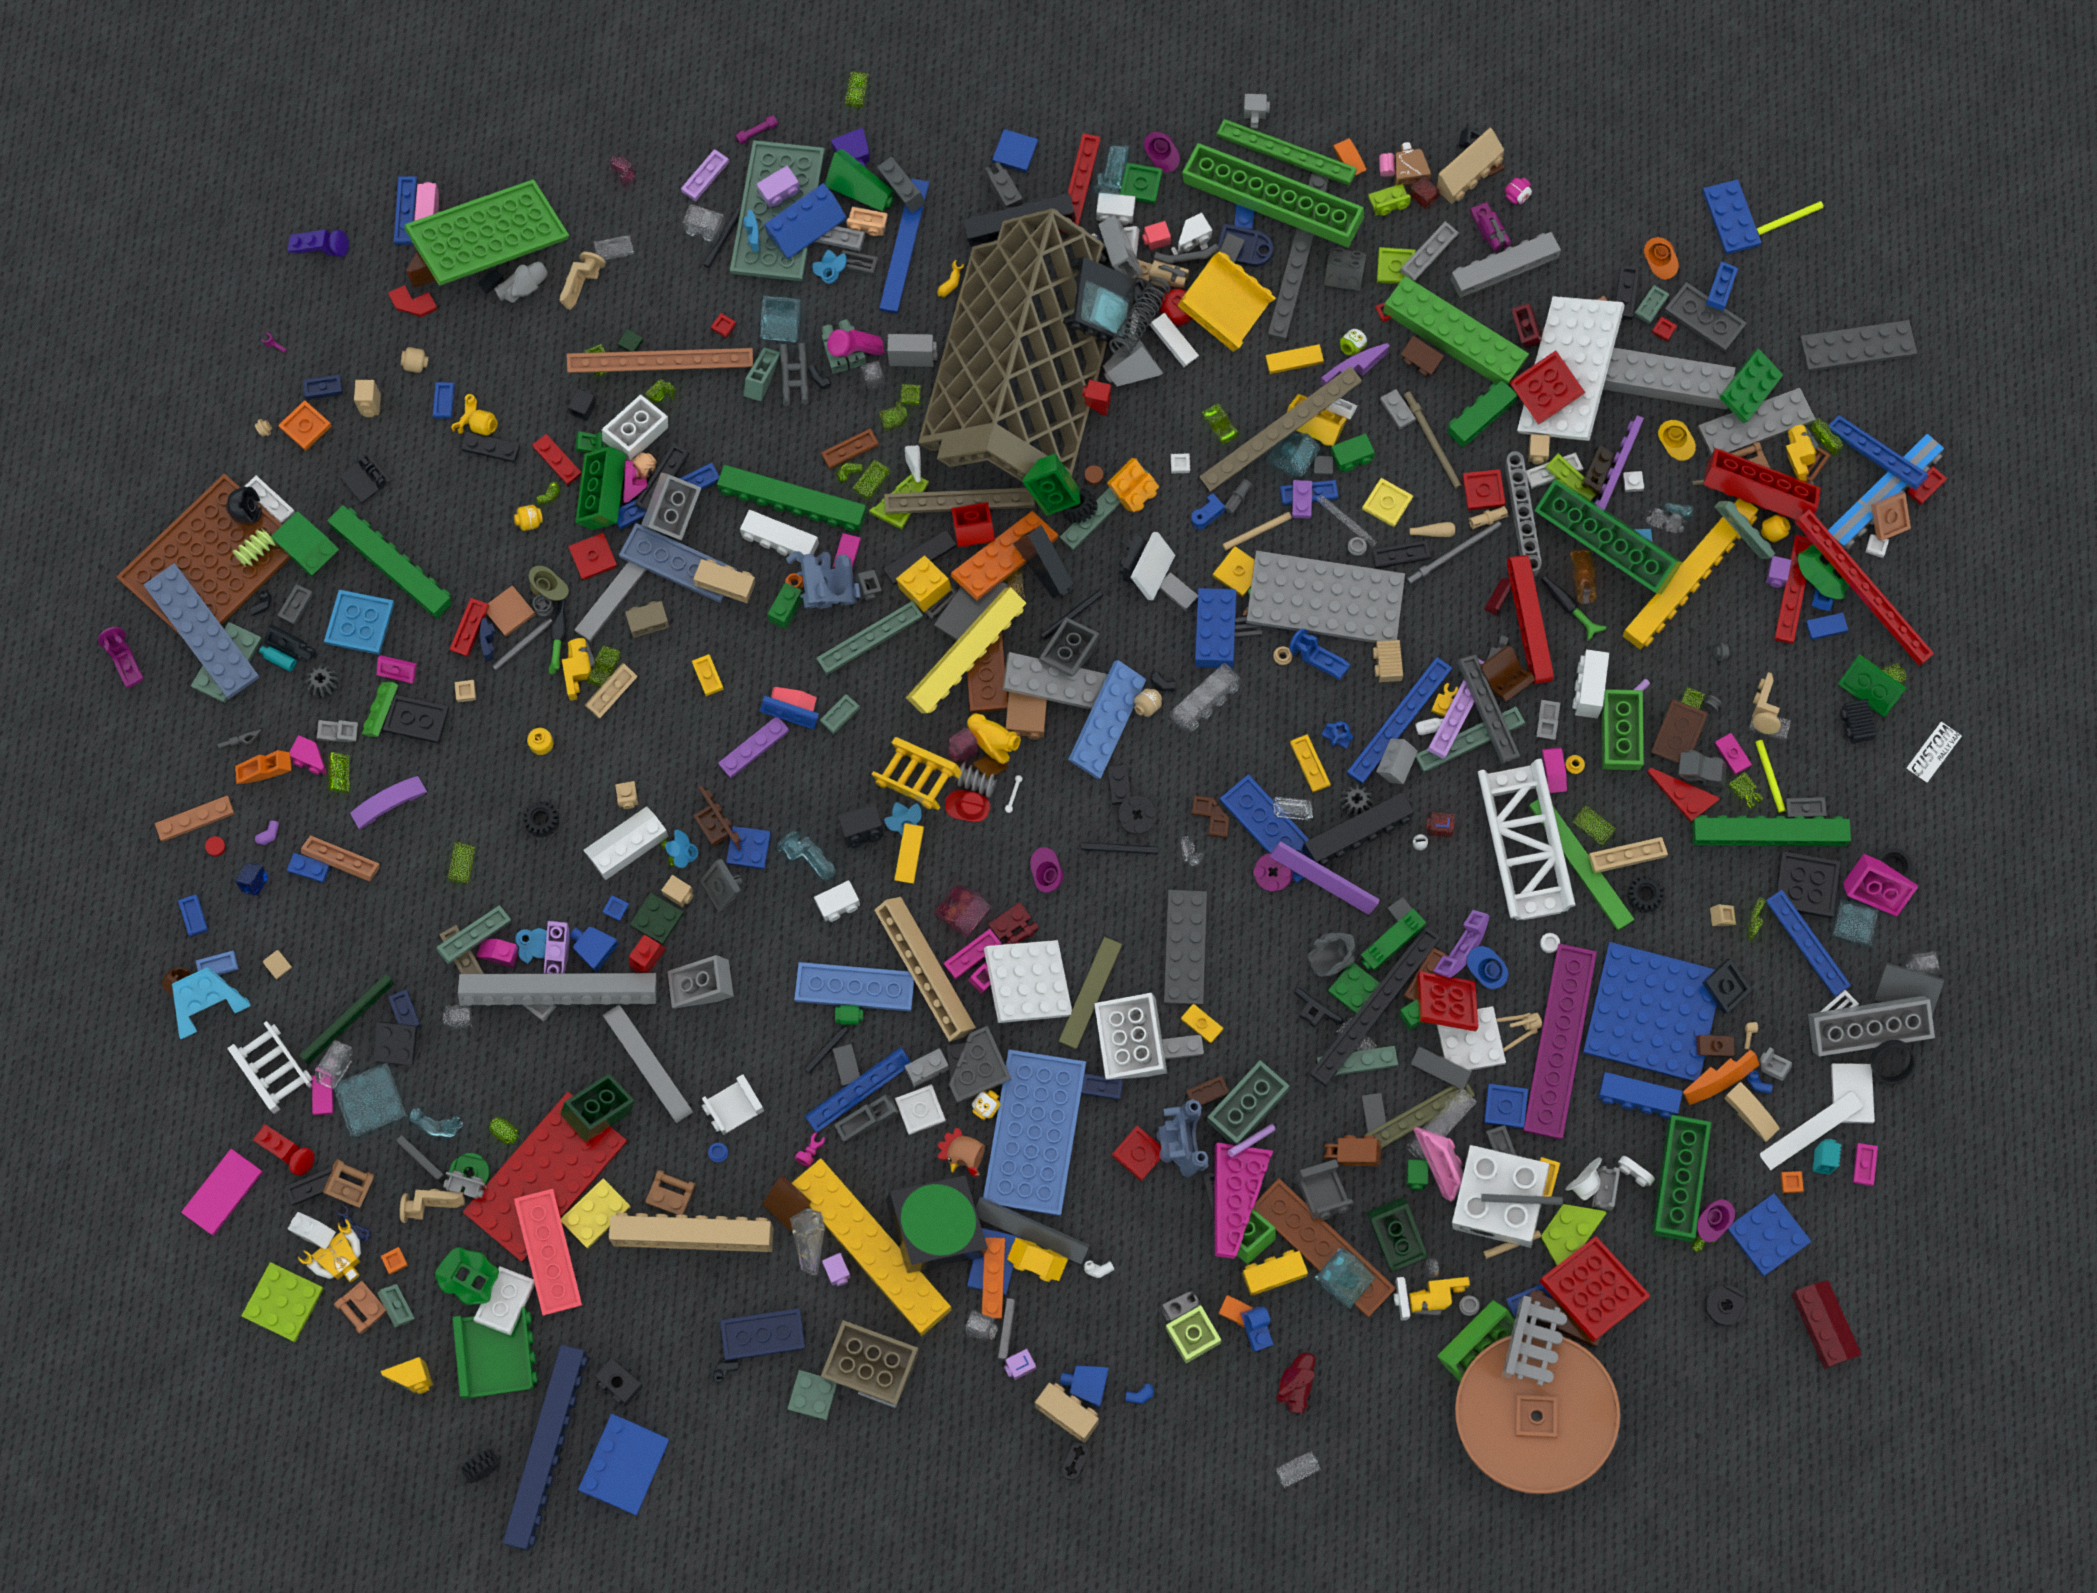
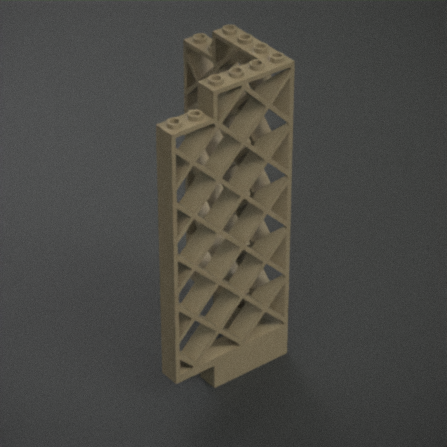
[918,208,1119,481]

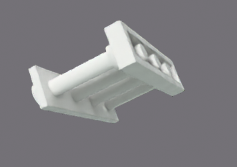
[227,1021,313,1114]

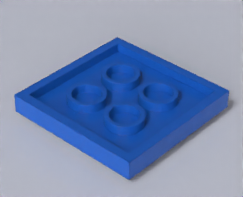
[1727,1194,1812,1277]

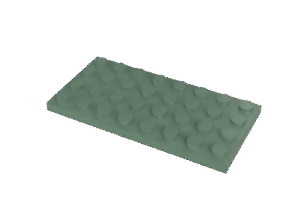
[730,140,825,282]

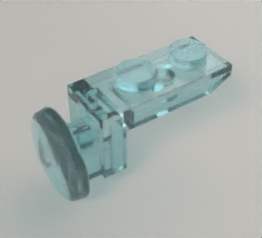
[1093,146,1130,195]
[776,831,835,882]

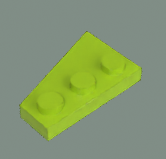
[869,474,929,530]

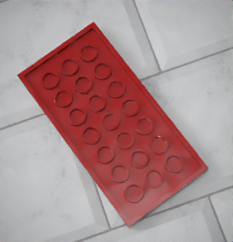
[463,1092,628,1263]

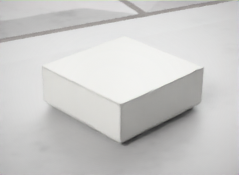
[1171,454,1190,473]
[1865,534,1889,558]

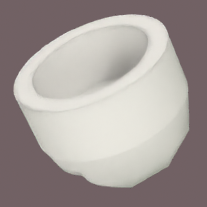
[1412,834,1428,850]

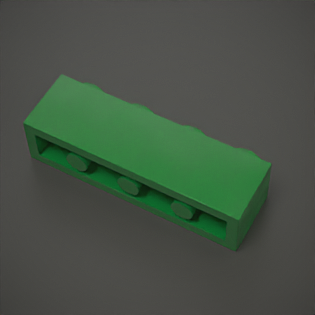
[1447,380,1518,448]

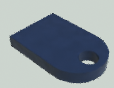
[1216,224,1273,267]

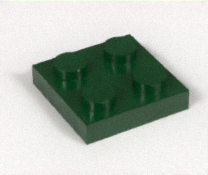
[630,893,684,945]

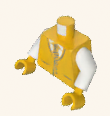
[298,1219,361,1282]

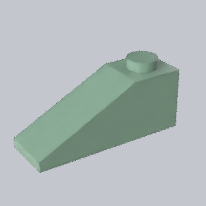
[744,348,780,401]

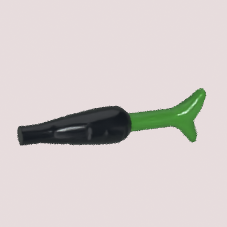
[1541,576,1606,641]
[549,599,566,674]

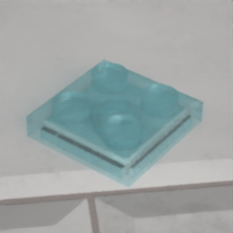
[1831,899,1879,947]

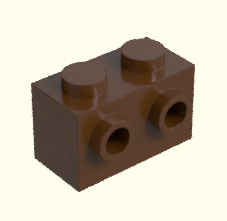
[1401,336,1445,377]

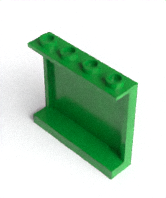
[453,1307,538,1399]

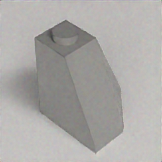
[1103,333,1163,386]

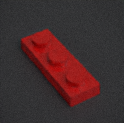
[532,434,582,486]
[449,598,490,657]

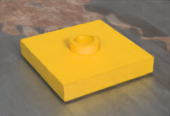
[1212,546,1255,597]

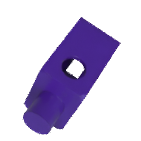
[831,128,870,168]

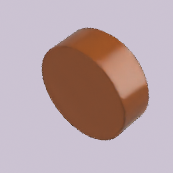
[1085,465,1103,485]

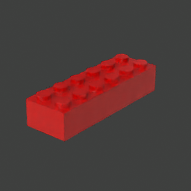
[1703,448,1820,520]

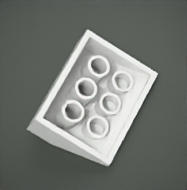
[1094,993,1167,1080]

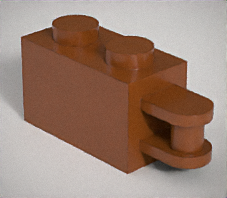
[1324,1135,1381,1166]

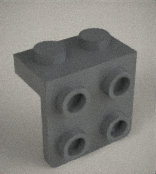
[1324,248,1366,291]

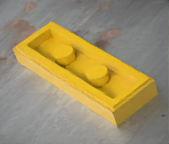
[1265,344,1324,374]
[1290,734,1331,793]
[895,823,924,884]

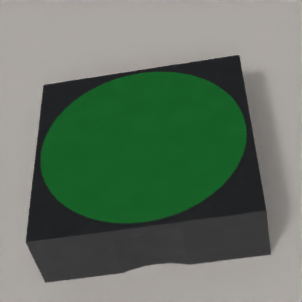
[886,1175,987,1273]

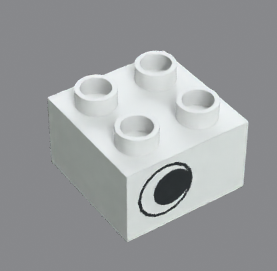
[1452,1145,1549,1248]

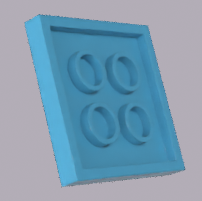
[324,590,395,655]

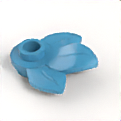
[812,250,847,284]
[884,802,922,836]
[665,830,698,868]
[515,928,547,964]

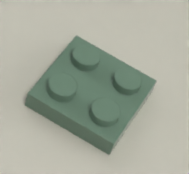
[788,1370,837,1421]

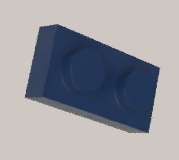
[303,374,343,400]
[388,989,421,1028]
[1081,1074,1123,1100]

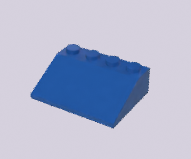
[578,1414,669,1516]

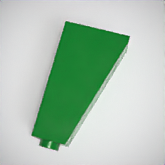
[825,149,894,212]

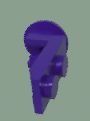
[287,230,349,257]

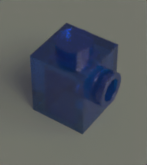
[235,863,269,896]

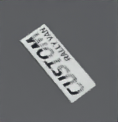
[1907,722,1962,782]

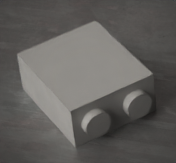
[888,334,937,367]

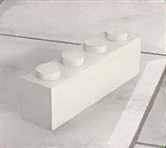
[740,510,819,562]

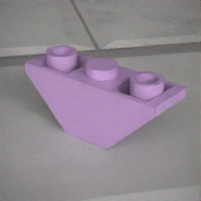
[544,921,570,974]

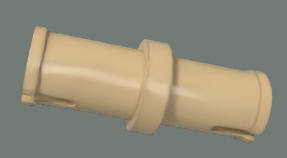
[1469,506,1508,529]

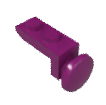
[98,627,144,689]

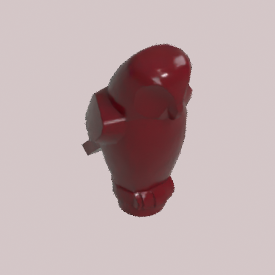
[1276,1353,1316,1413]

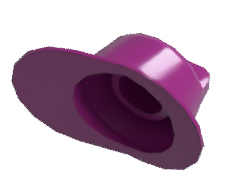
[1144,132,1180,172]
[1030,847,1064,893]
[1697,1199,1735,1242]

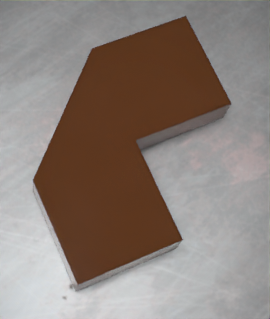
[1191,795,1230,838]

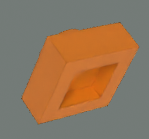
[1780,1171,1804,1193]
[381,1247,408,1275]

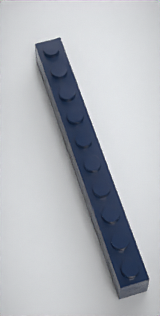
[503,1345,588,1551]

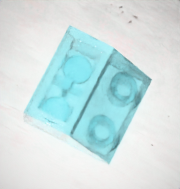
[760,296,802,342]

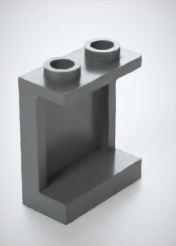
[1295,1159,1353,1220]

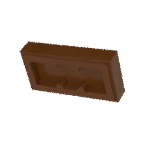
[1696,1035,1735,1057]
[1186,1075,1230,1107]

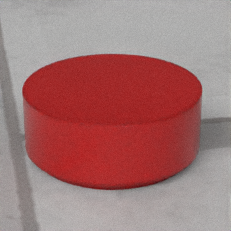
[205,836,226,857]

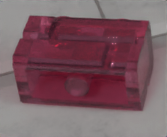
[948,727,978,765]

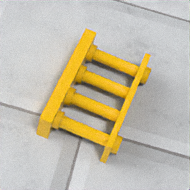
[872,737,962,810]

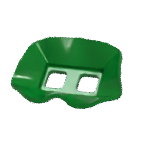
[1798,544,1850,599]
[435,1247,499,1305]

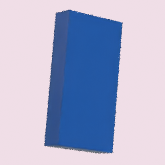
[433,382,455,419]
[1806,613,1848,640]
[178,894,209,937]

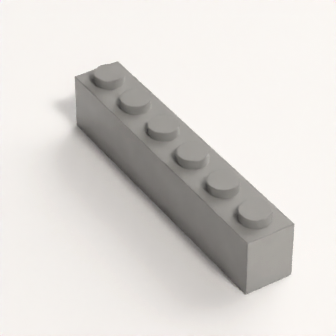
[1450,232,1561,298]

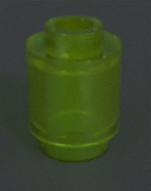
[488,1116,518,1145]

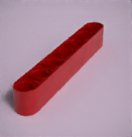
[1507,555,1554,684]

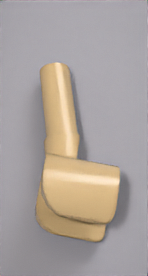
[1744,1022,1758,1050]

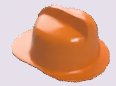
[1644,237,1679,280]

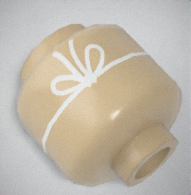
[1134,689,1162,717]

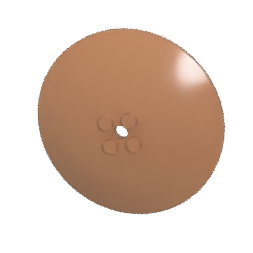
[1455,1336,1620,1494]

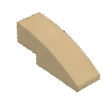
[1724,1082,1780,1142]

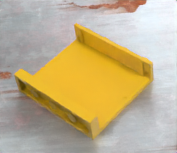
[1177,251,1275,352]

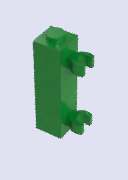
[1361,909,1426,972]

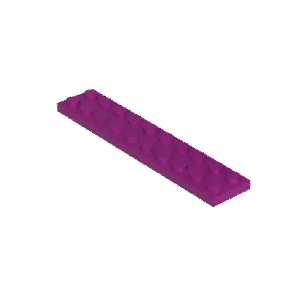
[1523,943,1597,1140]

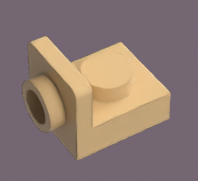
[615,781,638,809]

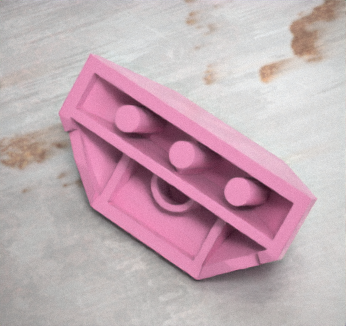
[1413,1127,1463,1201]

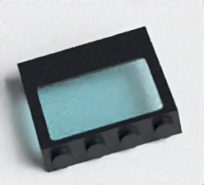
[1063,257,1136,347]

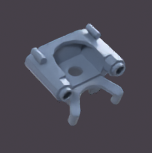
[786,551,861,609]
[1157,1099,1209,1177]

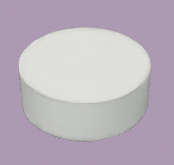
[1540,933,1560,953]

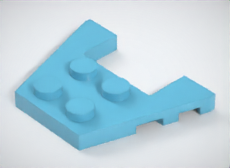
[172,967,251,1039]

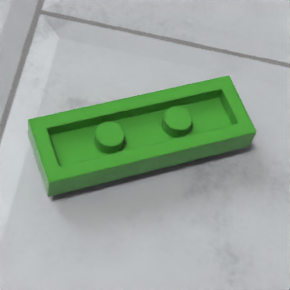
[362,682,398,737]

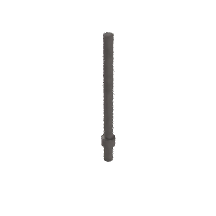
[1406,520,1502,585]

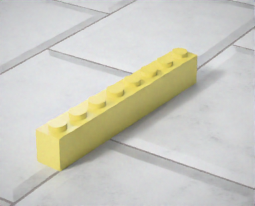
[906,587,1026,713]

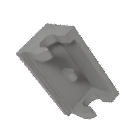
[1592,1166,1620,1211]

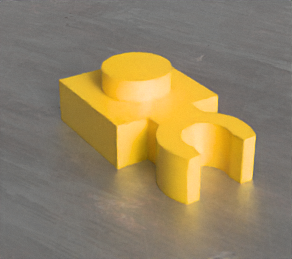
[1431,683,1458,717]

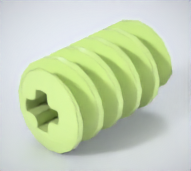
[232,528,275,567]

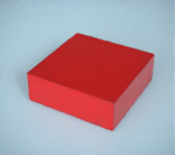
[711,313,736,338]
[1651,317,1677,342]

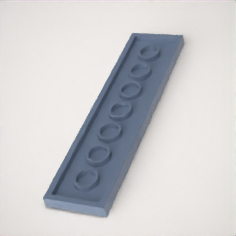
[143,563,260,700]

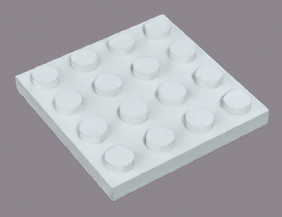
[984,940,1072,1023]

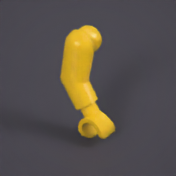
[937,260,964,298]
[451,394,477,434]

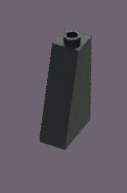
[1013,525,1074,598]

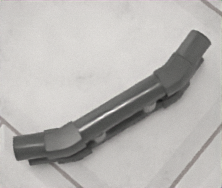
[1154,244,1220,264]
[780,343,809,406]

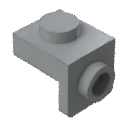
[1760,1047,1792,1081]

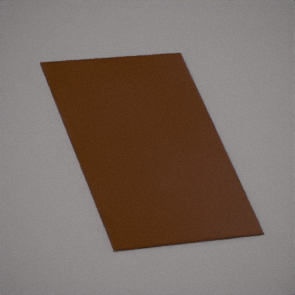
[973,755,1009,779]

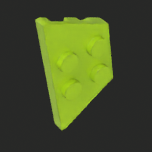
[1541,1204,1606,1266]

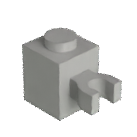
[1244,94,1270,129]

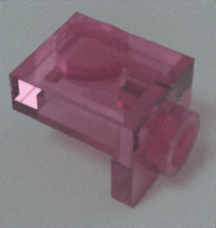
[610,156,635,187]

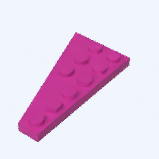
[1215,1143,1273,1259]

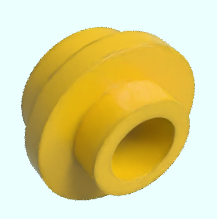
[1565,755,1585,774]

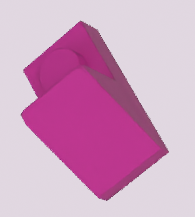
[623,461,647,503]

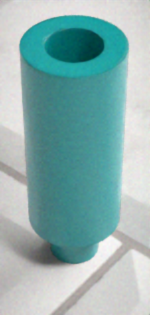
[259,646,297,672]

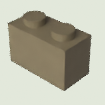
[625,601,670,638]

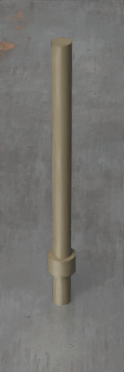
[1404,391,1462,489]

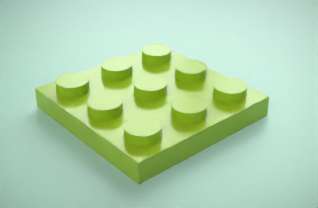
[241,1262,324,1342]

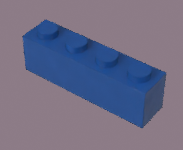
[1598,1072,1683,1119]

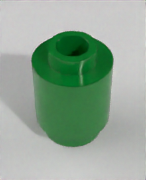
[835,1005,863,1025]

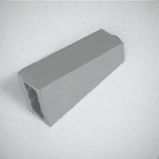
[1098,215,1143,278]

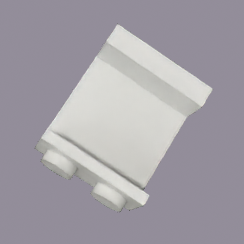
[702,1074,764,1135]

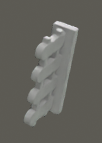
[1502,1295,1567,1386]

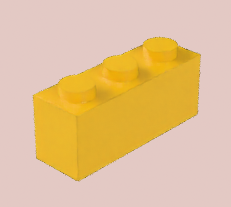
[1242,1250,1308,1296]

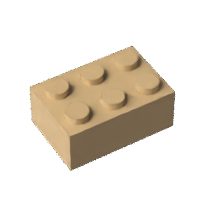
[1035,1382,1099,1444]

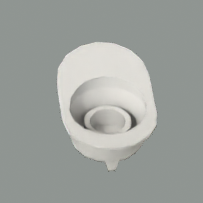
[1566,1157,1602,1200]

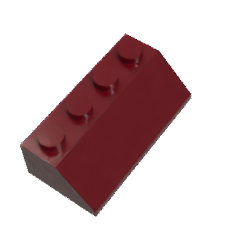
[1791,1280,1862,1370]

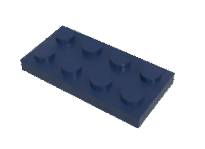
[720,1308,805,1361]

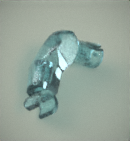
[410,1108,462,1138]

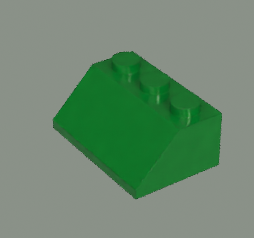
[1022,453,1080,516]

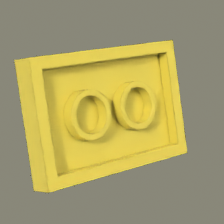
[561,1178,631,1249]

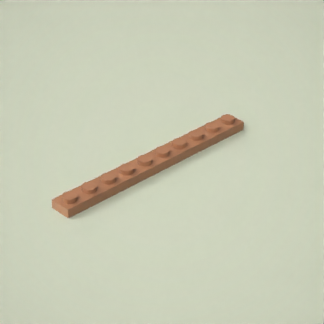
[567,348,753,373]

